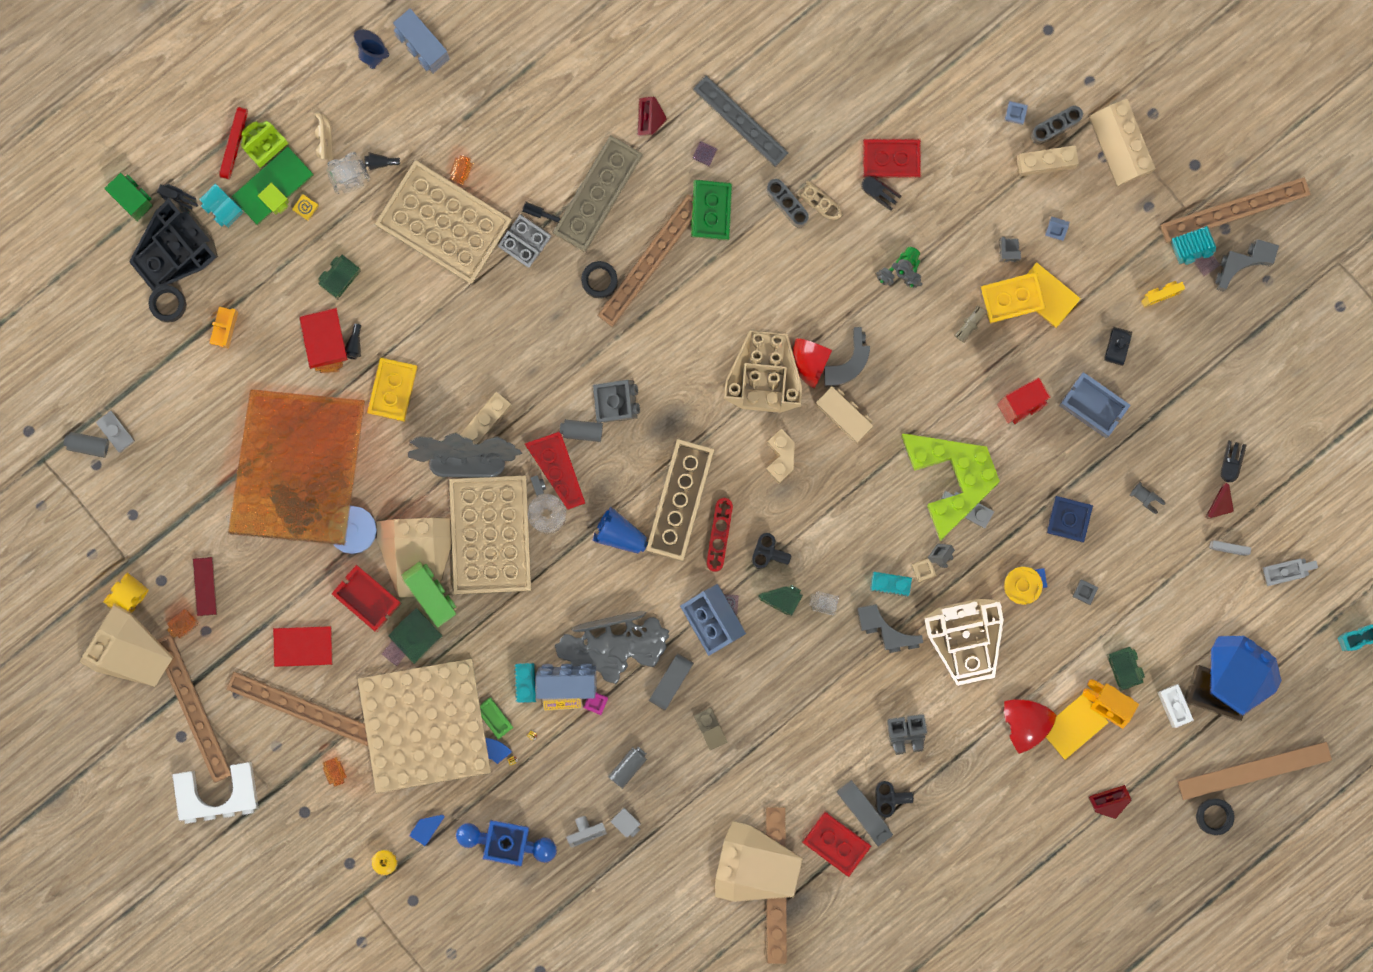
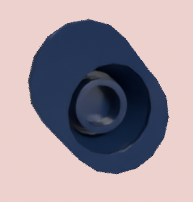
[354,29,389,69]

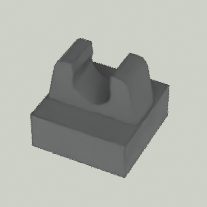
[928,544,955,568]

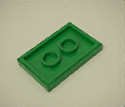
[691,180,732,241]

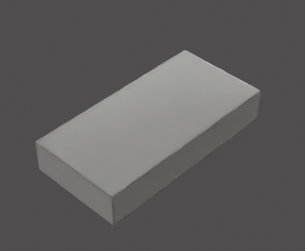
[1209,540,1251,556]

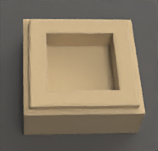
[912,559,936,582]

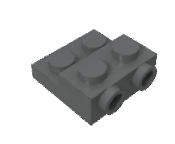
[593,380,640,423]

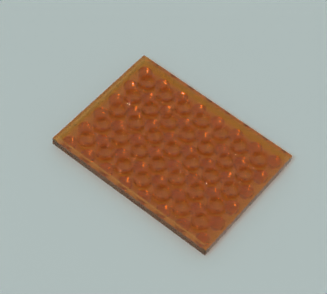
[228,389,365,545]

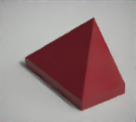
[637,96,668,136]
[1205,483,1234,519]
[1088,785,1132,819]

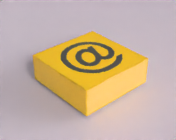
[292,194,319,221]

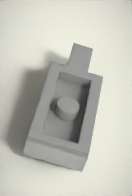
[941,491,994,529]
[1262,558,1318,586]

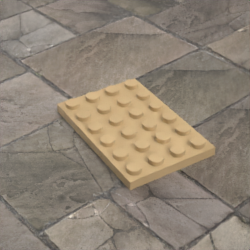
[375,160,512,285]
[449,476,531,594]

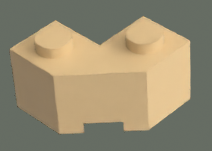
[766,429,795,484]

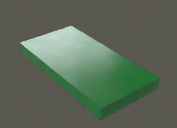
[231,146,314,226]

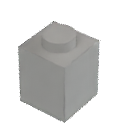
[610,808,641,838]

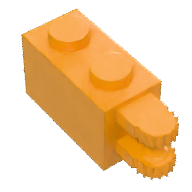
[1083,679,1139,729]

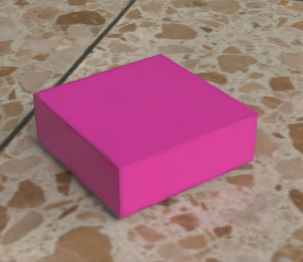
[584,693,608,715]

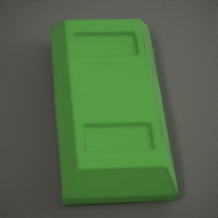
[480,698,514,739]

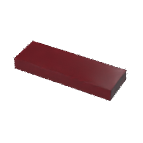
[193,557,217,616]

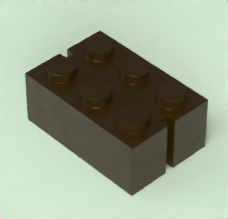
[1184,665,1244,721]

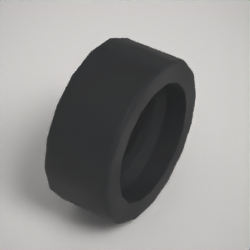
[581,261,618,299]
[148,285,187,323]
[1196,798,1235,835]

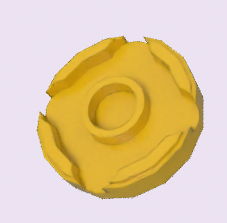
[1004,566,1043,605]

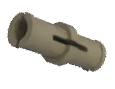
[955,305,987,343]

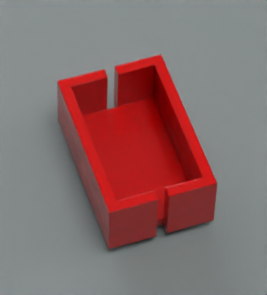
[331,565,402,632]

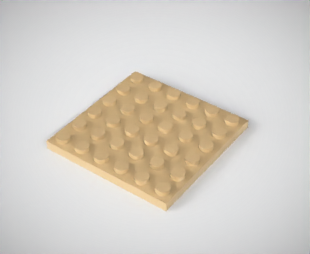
[358,659,491,793]

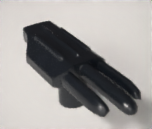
[157,184,198,209]

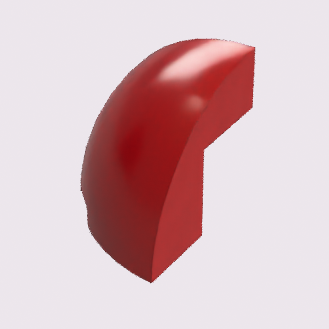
[793,338,832,389]
[1004,699,1057,754]

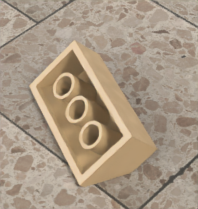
[1089,99,1155,186]

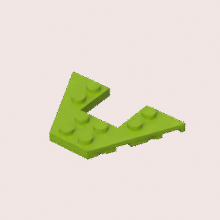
[901,434,1000,541]

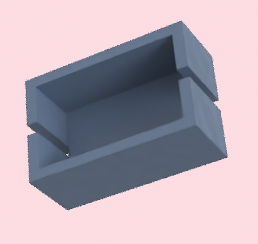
[393,8,450,74]
[1059,372,1131,438]
[536,664,597,699]

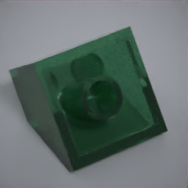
[757,585,803,617]
[388,608,443,664]

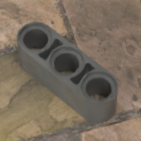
[1031,106,1083,145]
[767,179,809,228]
[649,653,694,711]

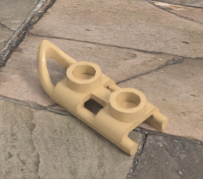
[314,113,333,162]
[797,181,842,220]

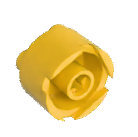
[103,572,149,614]

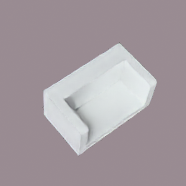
[1157,685,1193,728]

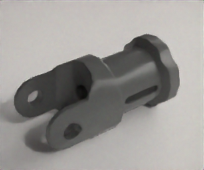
[1130,482,1166,514]

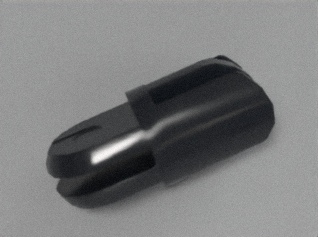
[861,176,902,211]
[1221,440,1247,483]

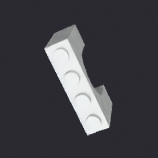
[172,762,258,824]

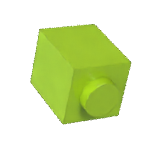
[258,183,289,215]

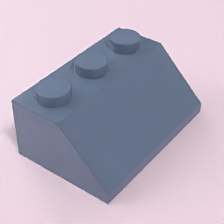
[680,584,746,656]

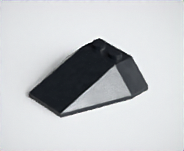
[129,198,218,291]

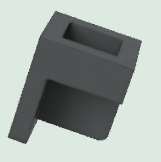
[1000,237,1021,262]

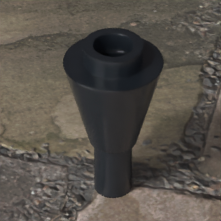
[364,152,400,171]
[345,324,361,360]

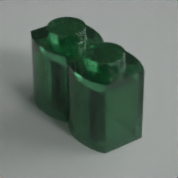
[318,255,361,300]
[1107,646,1145,691]

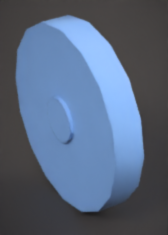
[328,506,377,554]

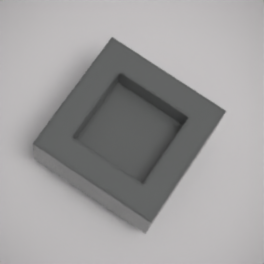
[531,475,546,497]
[1072,579,1098,605]

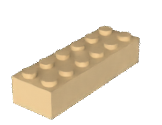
[646,439,714,562]

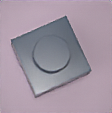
[1004,101,1028,125]
[1045,216,1070,241]

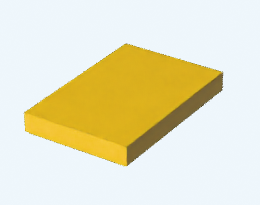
[1027,262,1081,328]
[981,272,1046,323]
[367,357,418,422]
[1046,693,1109,760]

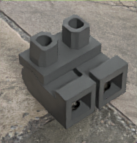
[887,714,927,755]

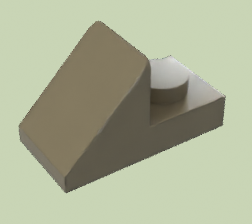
[694,708,727,751]

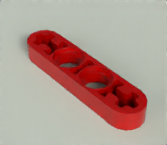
[219,106,248,180]
[707,498,733,572]

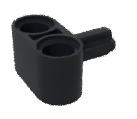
[1104,326,1132,366]
[752,533,792,569]
[875,781,914,818]

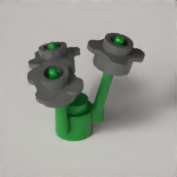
[876,247,923,288]

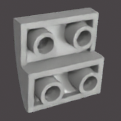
[498,214,552,268]

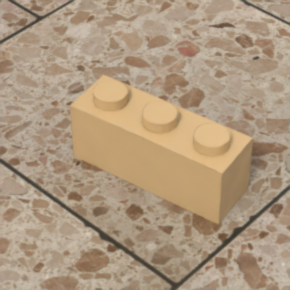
[1017,145,1079,177]
[815,387,873,444]
[460,392,512,444]

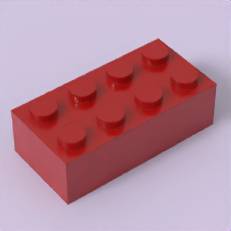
[997,378,1051,425]

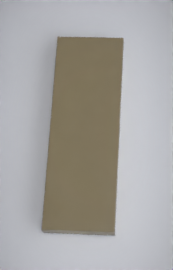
[553,135,643,253]

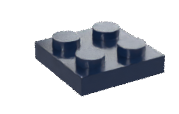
[1046,496,1093,543]

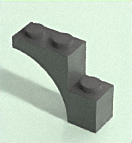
[1215,239,1279,292]
[857,604,924,653]

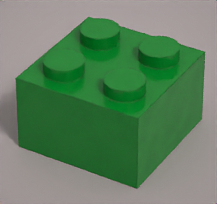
[104,172,153,222]

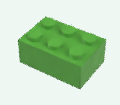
[401,561,456,628]

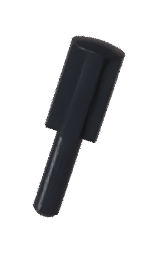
[522,202,561,223]

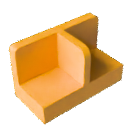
[209,307,238,349]

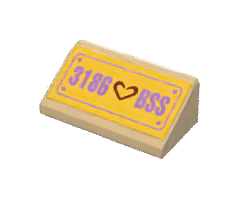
[542,699,582,711]

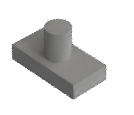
[96,411,135,453]
[566,816,607,848]

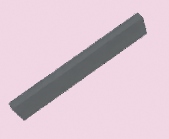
[693,76,788,167]

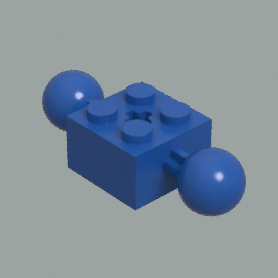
[456,820,557,866]

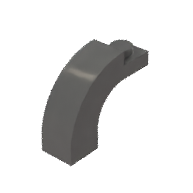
[824,327,870,387]
[836,780,893,847]

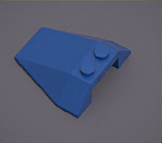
[1211,636,1282,715]

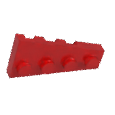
[525,431,586,510]

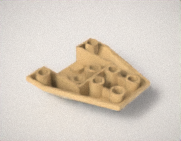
[724,330,802,413]
[80,604,173,687]

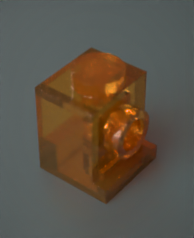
[167,609,199,639]

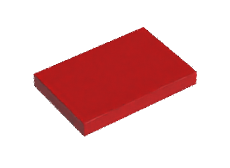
[863,139,921,178]
[299,308,348,369]
[273,626,333,667]
[802,812,872,877]

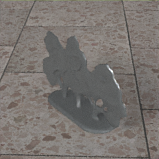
[408,433,522,477]
[555,611,669,684]

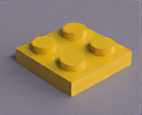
[1141,281,1185,308]

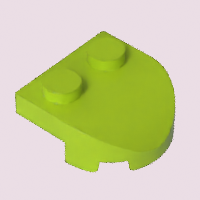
[241,121,288,168]

